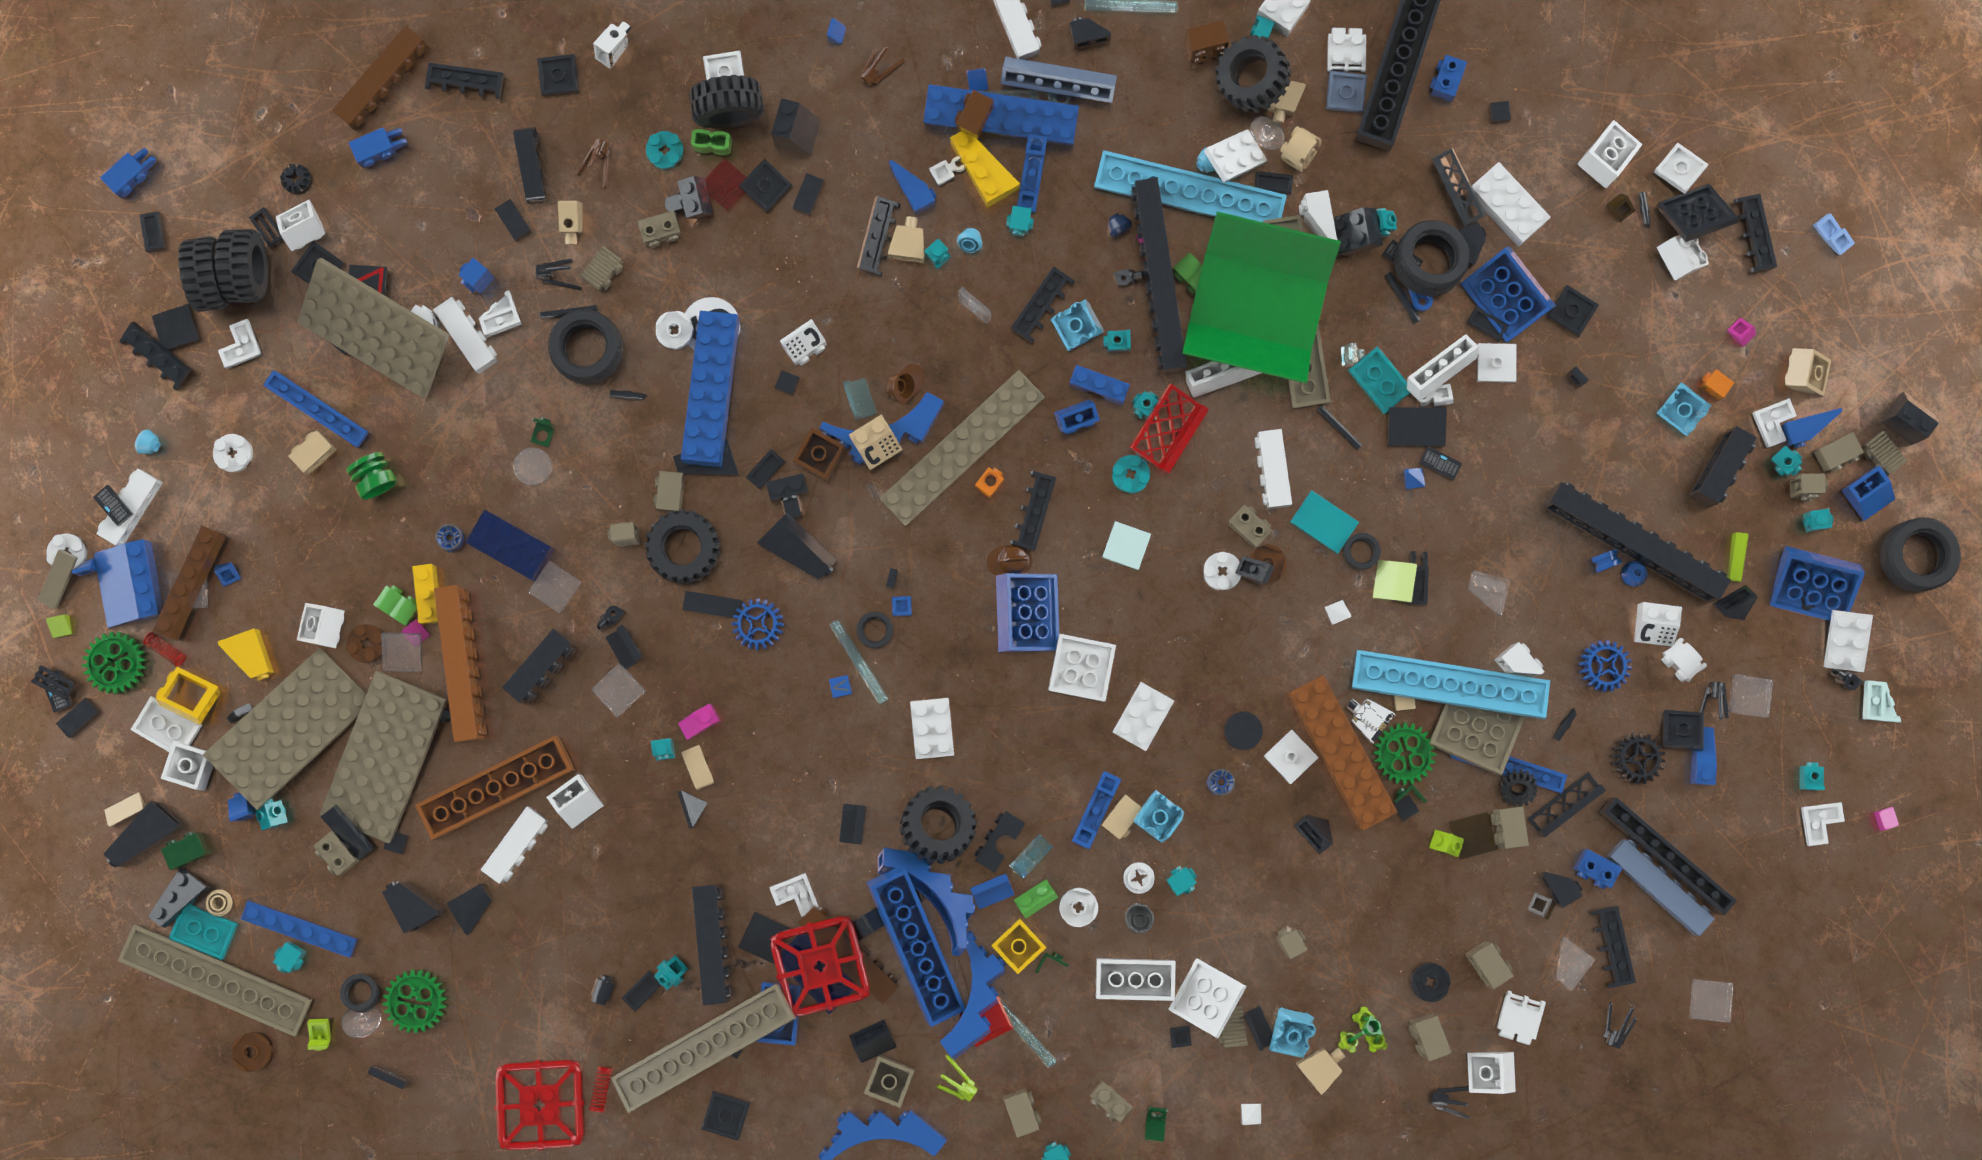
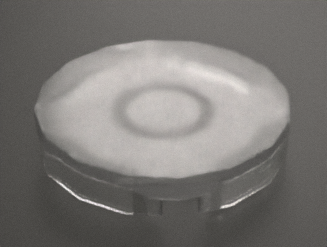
[513,448,552,486]

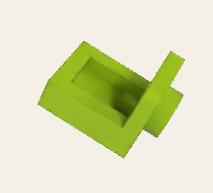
[1429,830,1464,857]
[307,1019,331,1051]

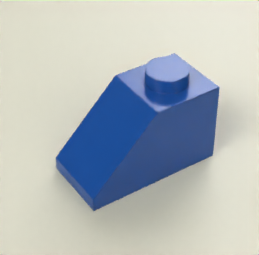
[228,792,256,822]

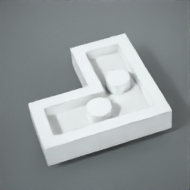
[218,319,262,369]
[1752,398,1797,448]
[1801,802,1845,846]
[769,873,818,917]

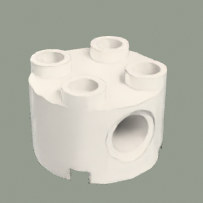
[1661,638,1707,682]

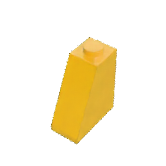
[218,629,274,681]

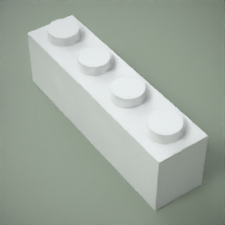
[993,0,1042,60]
[433,297,498,374]
[1407,334,1479,401]
[1186,361,1261,398]
[1254,429,1292,510]
[96,468,163,546]
[481,806,549,884]

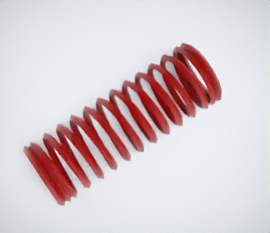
[143,632,186,667]
[589,1067,612,1113]

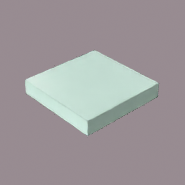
[1102,521,1151,570]

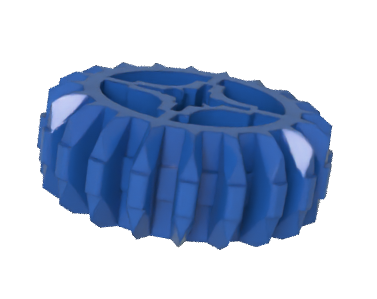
[732,598,784,650]
[1579,640,1632,692]

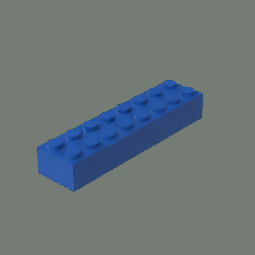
[923,84,1079,146]
[681,311,740,468]
[866,866,966,1027]

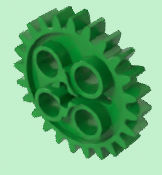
[82,632,147,694]
[1373,722,1437,785]
[382,969,447,1034]

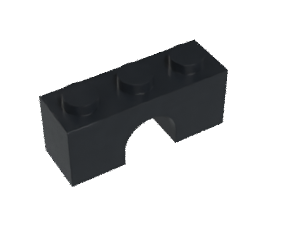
[974,811,1026,873]

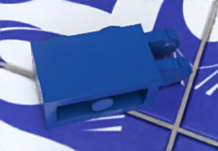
[348,127,407,167]
[100,148,156,198]

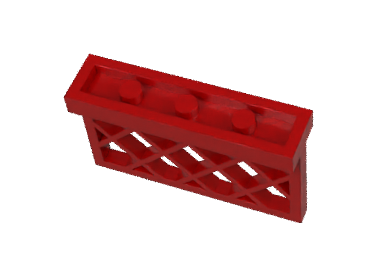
[1129,383,1209,473]

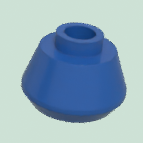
[1621,561,1648,587]

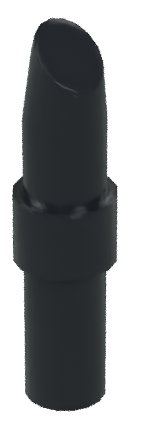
[1638,192,1651,228]
[610,390,647,400]
[1553,708,1577,741]

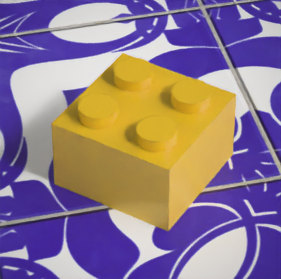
[991,918,1046,974]

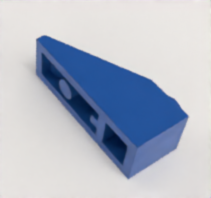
[889,160,937,215]
[1780,408,1842,449]
[1690,727,1717,785]

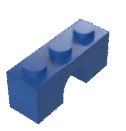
[1069,365,1130,406]

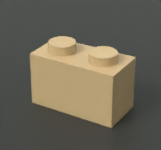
[288,430,337,475]
[1101,795,1142,840]

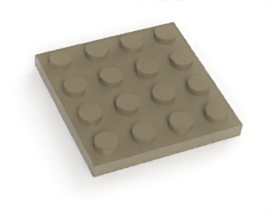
[1429,704,1525,776]

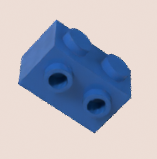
[1430,55,1467,102]
[458,258,495,294]
[1054,400,1100,434]
[1573,849,1622,890]

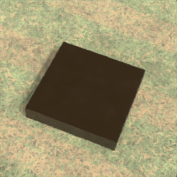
[1449,812,1498,859]

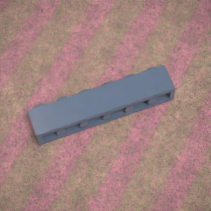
[1001,57,1117,103]
[1606,839,1715,936]

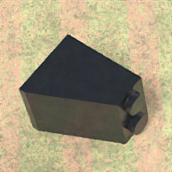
[771,98,821,156]
[1881,392,1939,445]
[382,880,447,933]

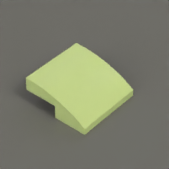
[1373,560,1417,603]

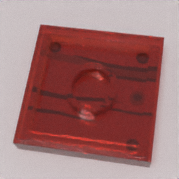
[705,158,747,211]

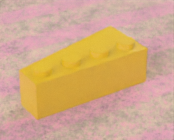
[950,131,1020,208]

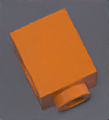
[1700,369,1735,401]
[975,467,1004,499]

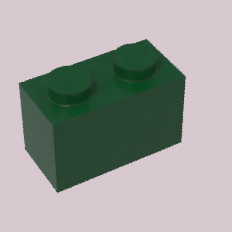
[161,831,211,870]

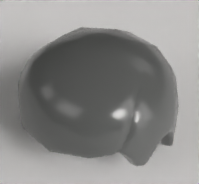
[1125,903,1154,934]

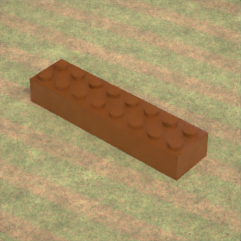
[434,585,487,743]
[1287,675,1397,830]
[415,735,576,840]

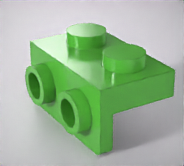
[1014,879,1058,919]

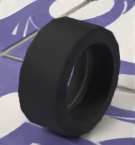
[1343,533,1381,570]
[857,612,893,649]
[340,974,380,1013]

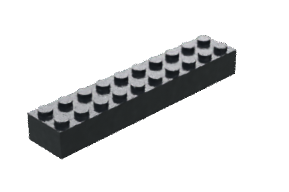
[1354,0,1441,151]
[1131,177,1187,374]
[1542,482,1731,603]

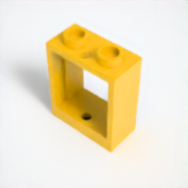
[156,667,220,725]

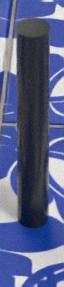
[1385,272,1421,324]
[540,305,598,320]
[1317,405,1363,450]

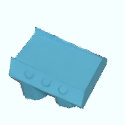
[1051,299,1104,351]
[1657,382,1712,436]
[1133,790,1184,843]
[1269,1007,1316,1058]

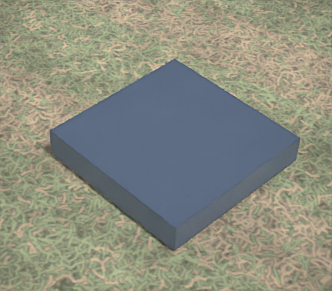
[1325,71,1367,113]

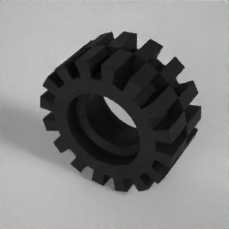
[1501,769,1537,807]

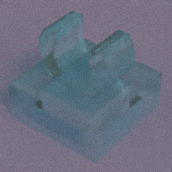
[1341,343,1365,366]

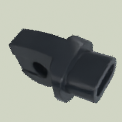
[1114,269,1145,286]
[596,606,625,632]
[1831,669,1863,690]

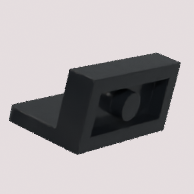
[606,625,644,670]
[839,804,867,845]
[1243,1006,1273,1051]
[849,1019,896,1063]

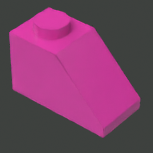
[678,704,721,740]

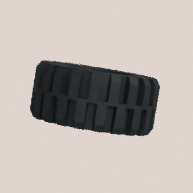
[1215,35,1292,112]
[689,75,764,129]
[215,229,269,303]
[178,236,230,312]
[645,509,721,584]
[900,786,977,864]

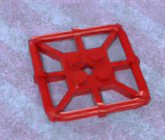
[770,916,870,1016]
[494,1060,584,1151]

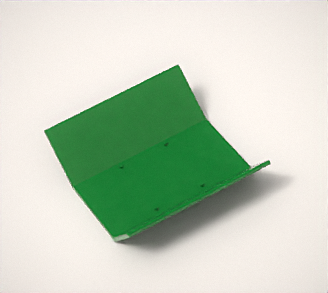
[1182,211,1341,384]

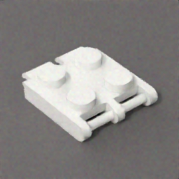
[1327,28,1366,72]
[1496,990,1546,1045]

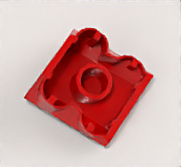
[959,996,1013,1047]

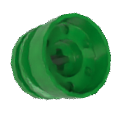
[346,452,398,500]

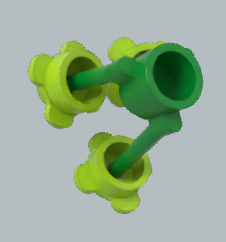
[1338,1006,1388,1053]

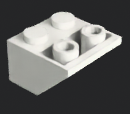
[1656,235,1709,280]
[1494,642,1545,677]
[546,774,604,829]

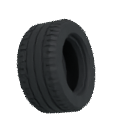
[1393,220,1470,297]
[548,309,624,385]
[1880,517,1962,592]

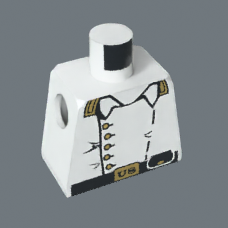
[593,22,631,69]
[1346,698,1395,744]

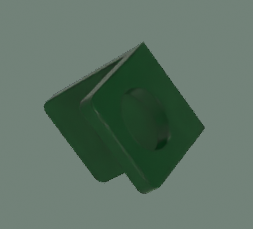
[530,417,555,447]
[1392,784,1427,804]
[1035,951,1069,973]
[1144,1107,1168,1143]

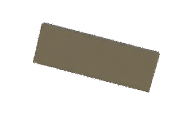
[38,549,78,610]

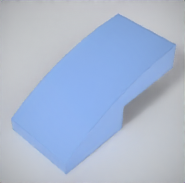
[1813,213,1855,255]

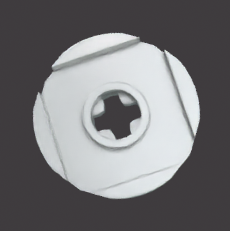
[655,311,694,350]
[213,434,253,473]
[47,533,87,570]
[1203,552,1241,590]
[1059,888,1098,927]

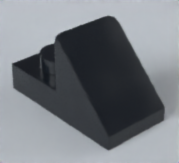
[1235,556,1274,585]

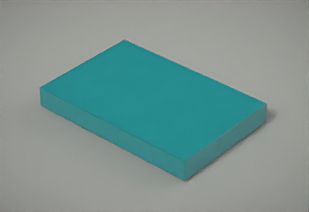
[1348,346,1410,414]
[1290,490,1359,554]
[168,904,239,960]

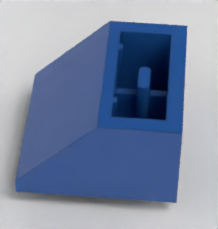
[1841,466,1895,521]

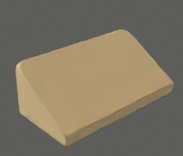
[104,792,146,827]

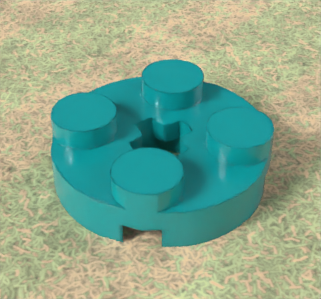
[646,131,684,170]
[1112,455,1150,494]

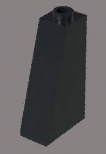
[757,513,836,579]
[103,801,185,867]

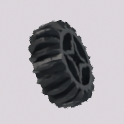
[1612,732,1666,785]

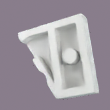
[479,290,522,338]

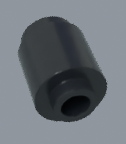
[591,974,615,1005]

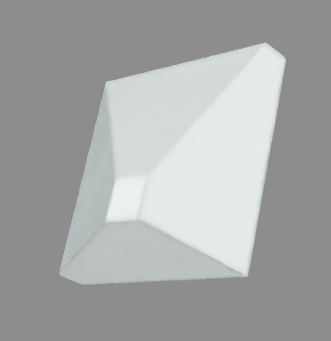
[1325,600,1351,625]
[1241,1104,1261,1125]

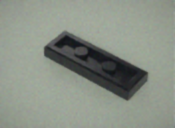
[682,591,743,619]
[321,804,374,860]

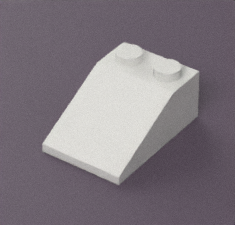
[1577,120,1642,188]
[1299,190,1337,240]

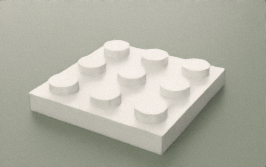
[1048,634,1116,702]
[1168,958,1247,1038]

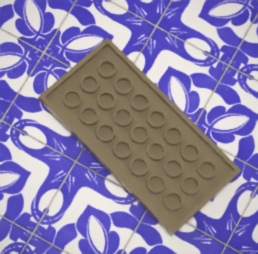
[297,258,450,399]
[203,648,366,811]
[319,671,448,844]

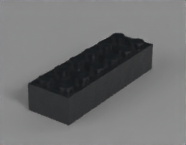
[692,884,733,1006]

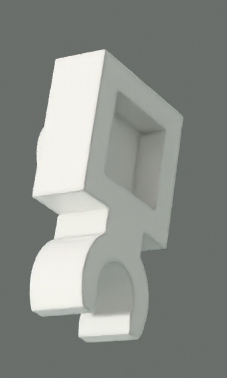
[929,156,965,187]
[1420,384,1454,407]

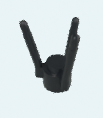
[536,259,581,290]
[1699,682,1729,720]
[1603,1002,1637,1049]
[1431,1086,1469,1119]

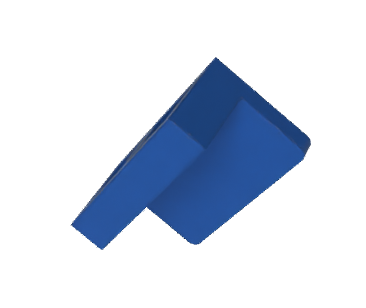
[970,873,1014,909]

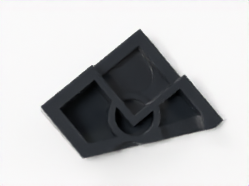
[446,883,493,935]

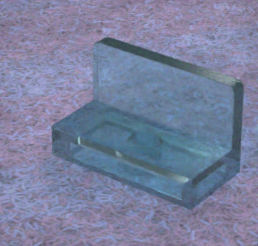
[843,378,877,421]

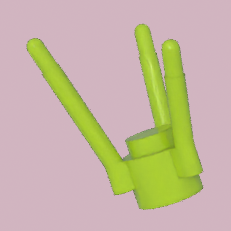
[937,1055,977,1102]

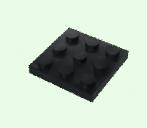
[1658,184,1738,242]

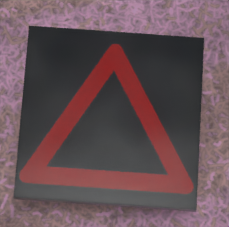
[348,264,388,296]

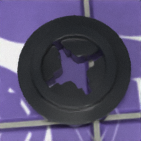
[280,163,311,193]

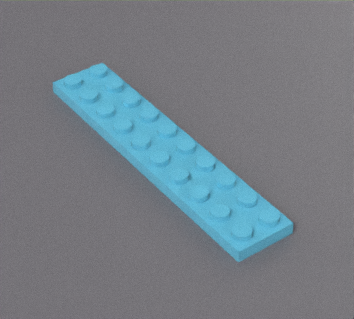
[1094,150,1287,222]
[1352,650,1550,719]

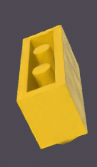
[412,564,439,625]

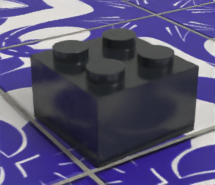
[1333,207,1383,256]

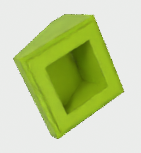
[46,615,73,638]

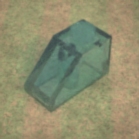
[1009,834,1053,879]

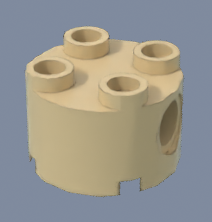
[1280,126,1322,172]

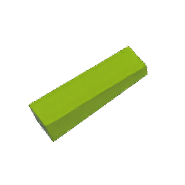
[1728,532,1748,582]

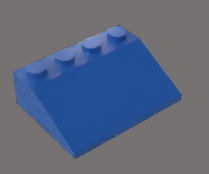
[1461,246,1556,343]
[94,539,164,628]
[1770,546,1865,621]
[996,573,1059,652]

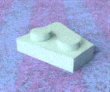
[1863,681,1901,723]

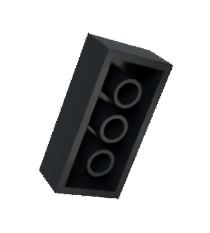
[1689,426,1757,508]
[502,629,577,705]

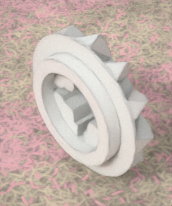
[1124,862,1155,894]

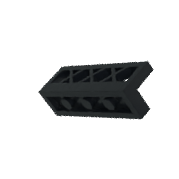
[1432,148,1486,226]
[1527,772,1606,837]

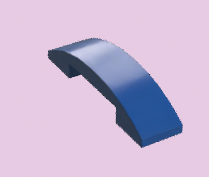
[1017,134,1047,212]
[1072,771,1121,849]

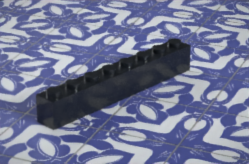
[1599,797,1737,915]

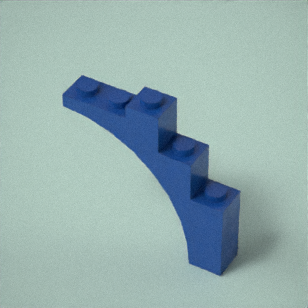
[819,392,944,465]
[878,848,975,956]
[940,930,1006,1060]
[818,1109,947,1160]

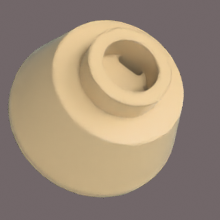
[206,890,233,916]

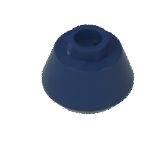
[1107,213,1132,237]

